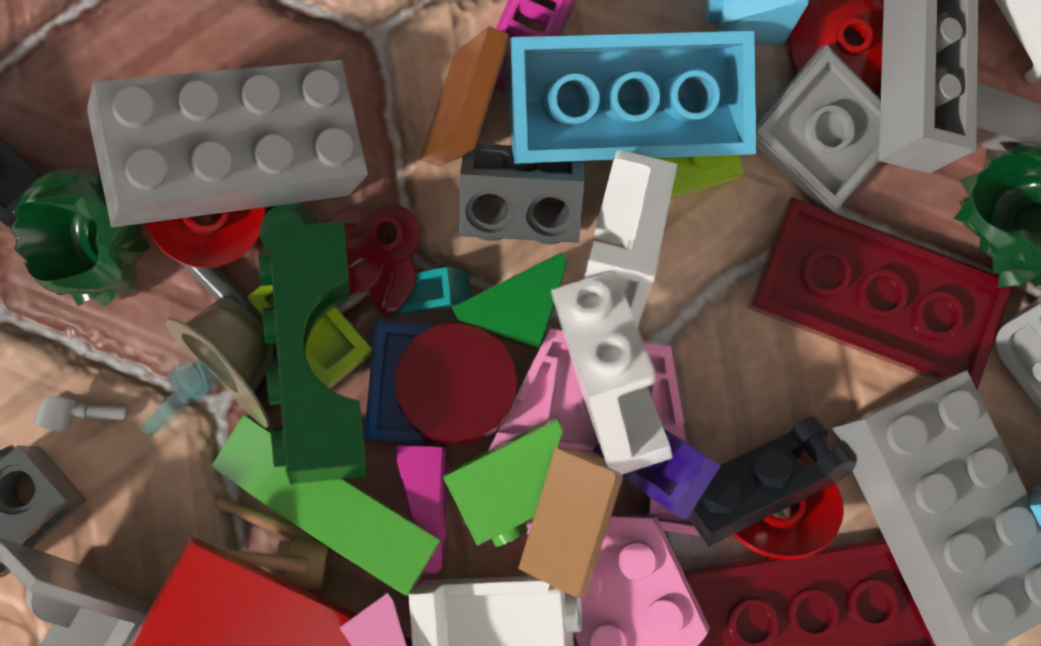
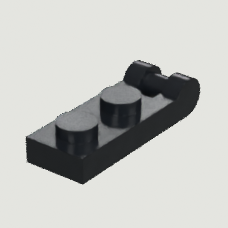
[688,416,855,547]

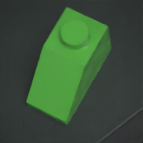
[443,416,563,547]

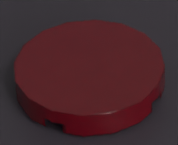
[394,323,517,446]

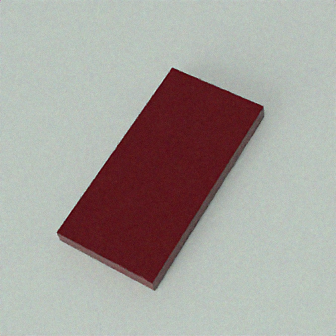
[748,197,1014,390]
[683,538,936,646]

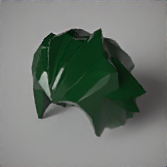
[953,141,1041,287]
[10,167,150,307]

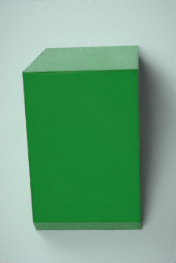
[452,253,567,351]

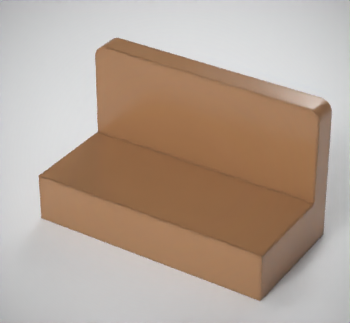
[518,448,622,597]

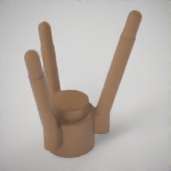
[215,497,330,591]

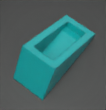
[391,267,472,316]

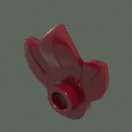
[327,204,421,316]

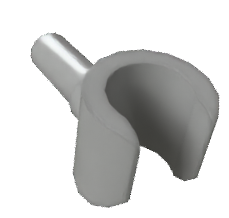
[34,396,127,433]

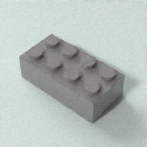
[87,60,368,228]
[832,370,1041,646]

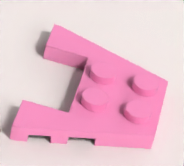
[489,329,700,536]

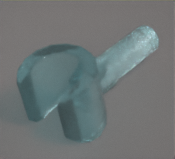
[141,361,211,437]

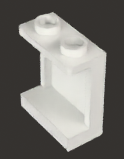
[584,150,677,328]
[551,271,672,474]
[409,576,582,646]

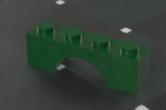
[258,221,366,484]

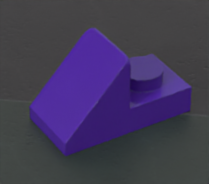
[593,428,721,520]

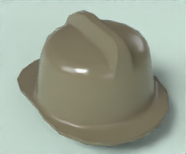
[165,297,273,428]

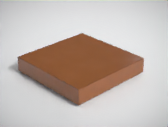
[420,26,510,167]

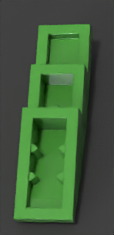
[211,415,442,596]

